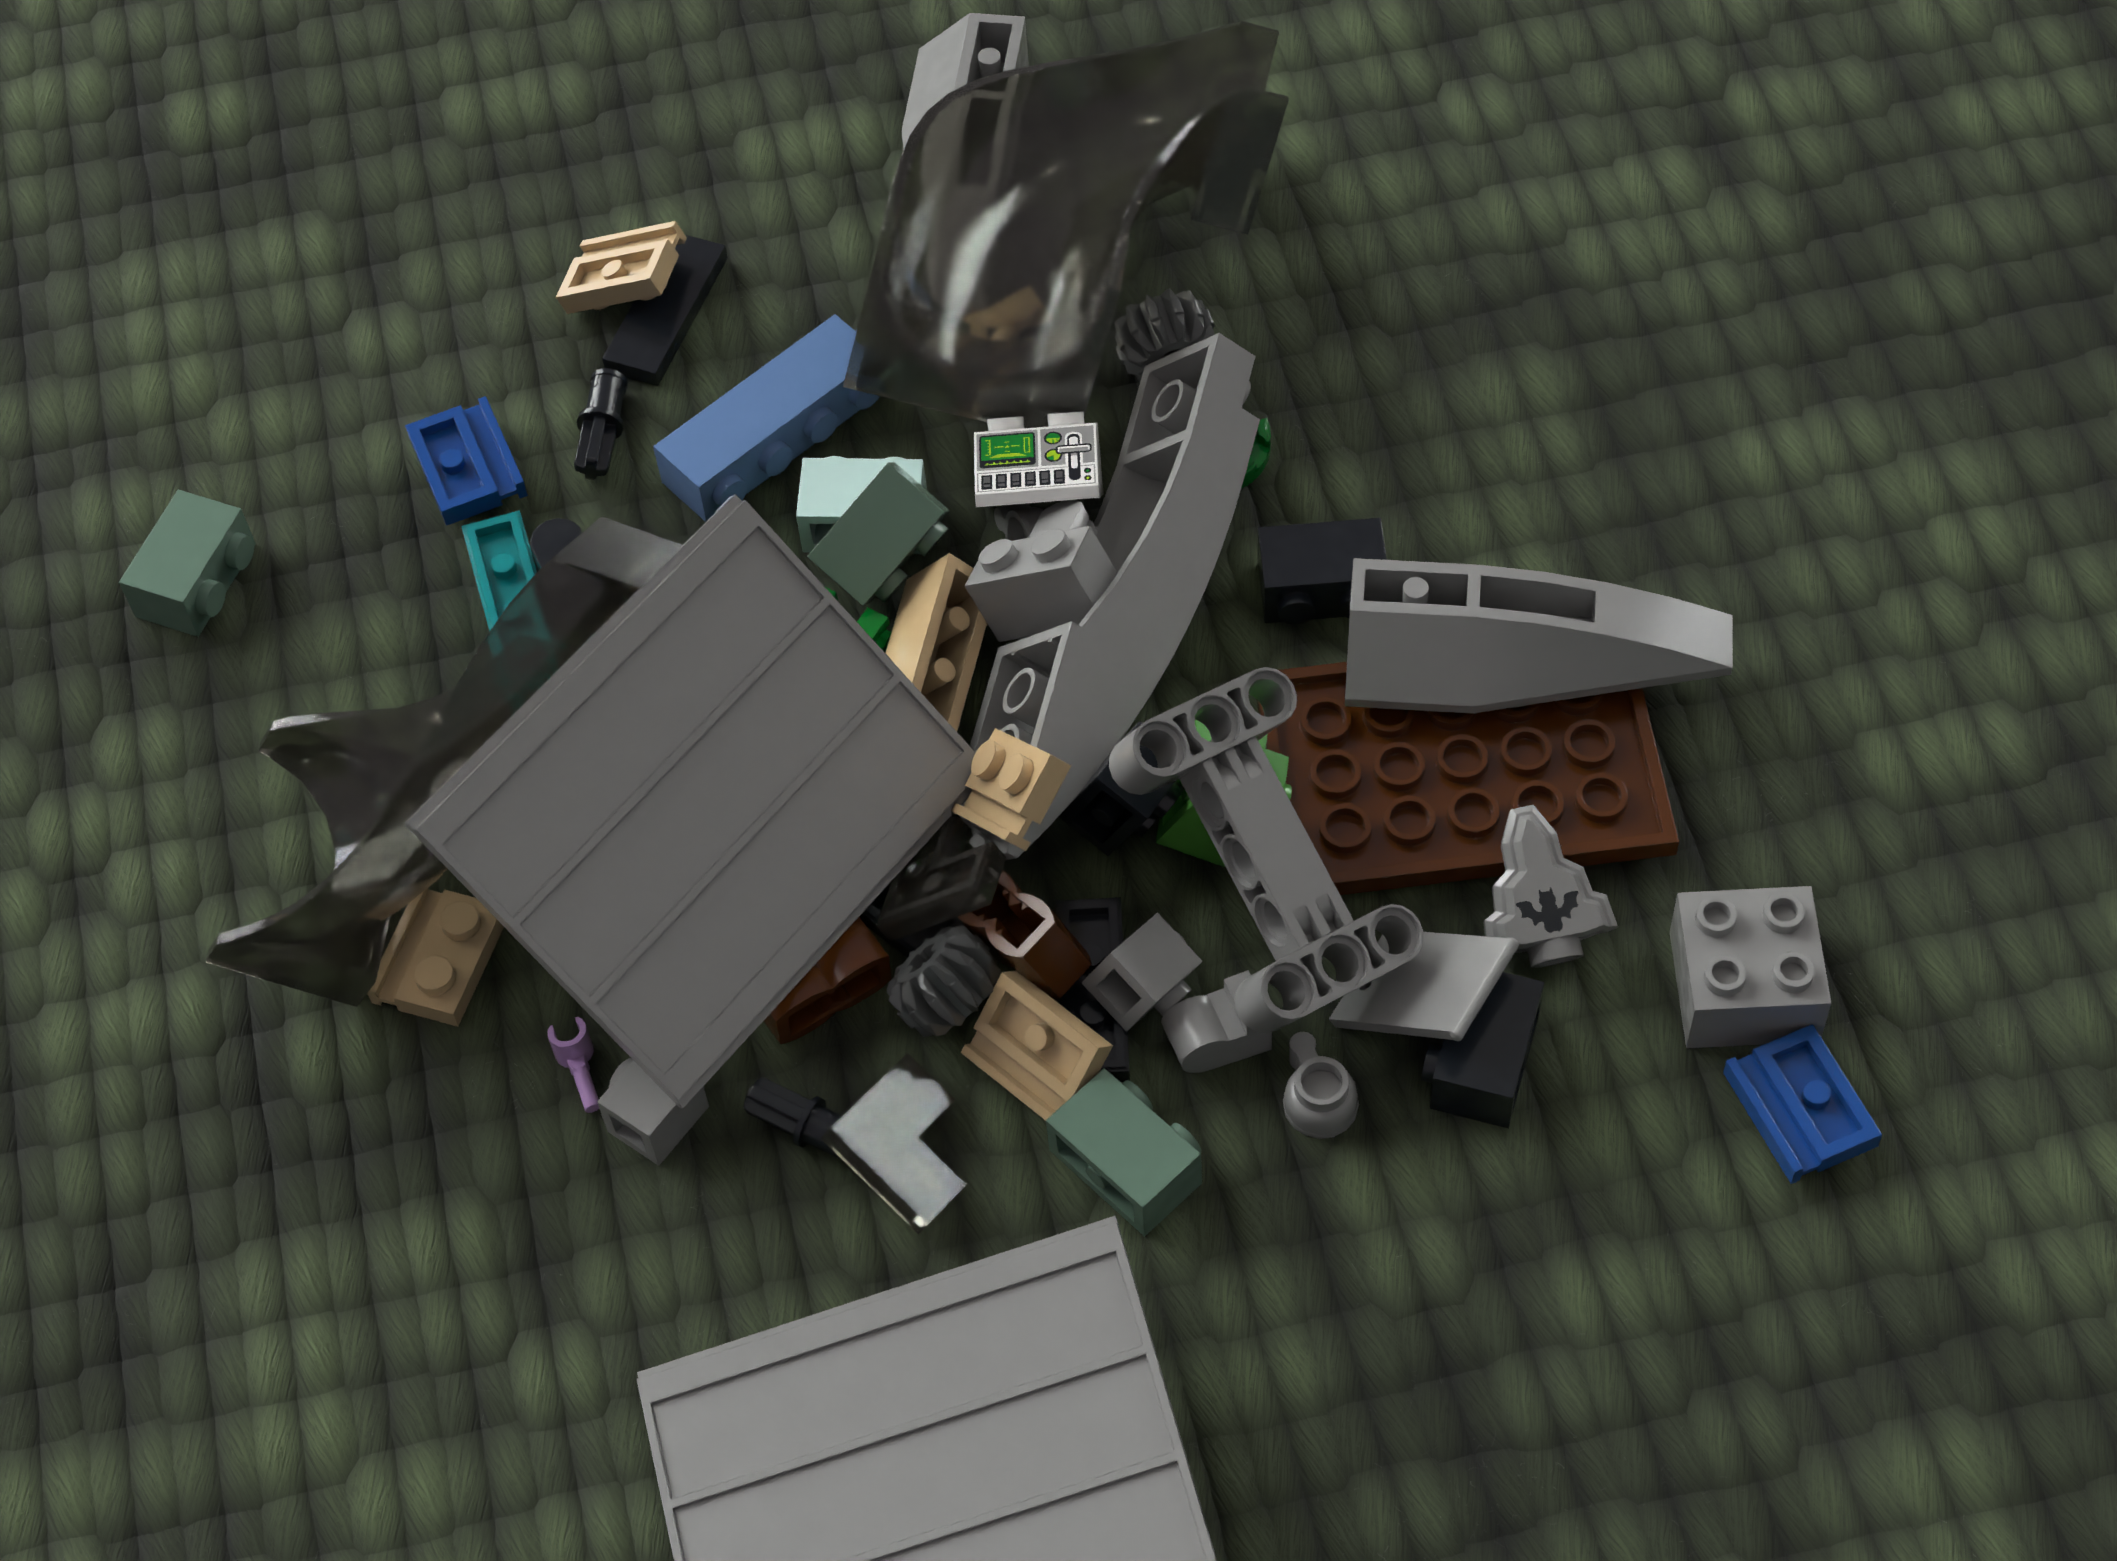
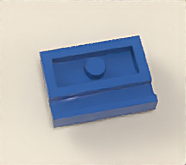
[405,396,528,526]
[1723,1024,1882,1184]

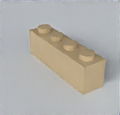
[885,553,987,732]

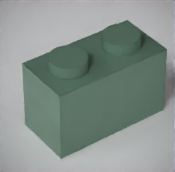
[807,462,950,606]
[119,489,256,637]
[1046,1068,1202,1237]

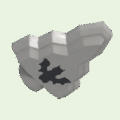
[1483,805,1618,968]

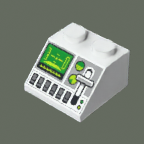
[974,411,1103,507]

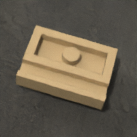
[555,221,687,314]
[951,728,1071,851]
[366,883,504,1027]
[961,971,1113,1121]

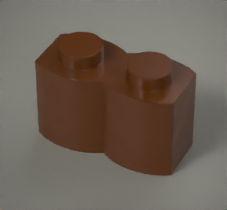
[949,864,1092,999]
[764,917,892,1044]

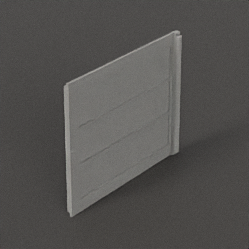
[404,494,976,1109]
[637,1216,1217,1561]

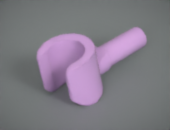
[547,1017,599,1113]

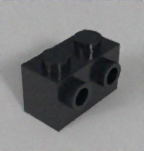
[1058,721,1185,856]

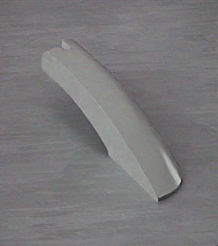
[960,333,1260,860]

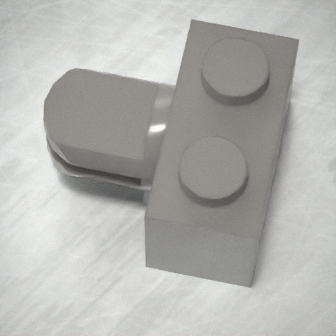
[965,500,1117,642]

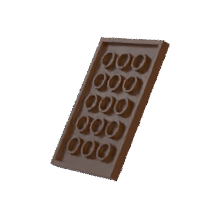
[1256,662,1679,895]

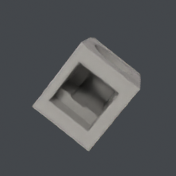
[1161,970,1272,1073]

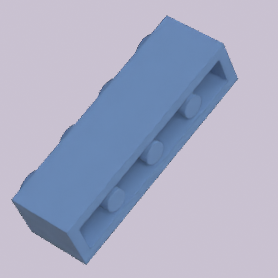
[653,314,887,522]

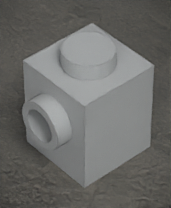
[1082,912,1203,1032]
[597,1058,709,1166]

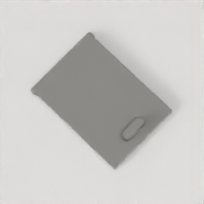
[1329,932,1519,1041]

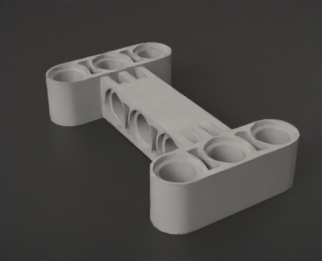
[1109,667,1423,1033]

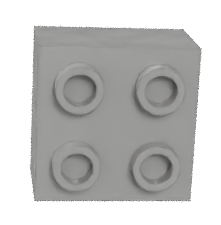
[1670,886,1831,1048]

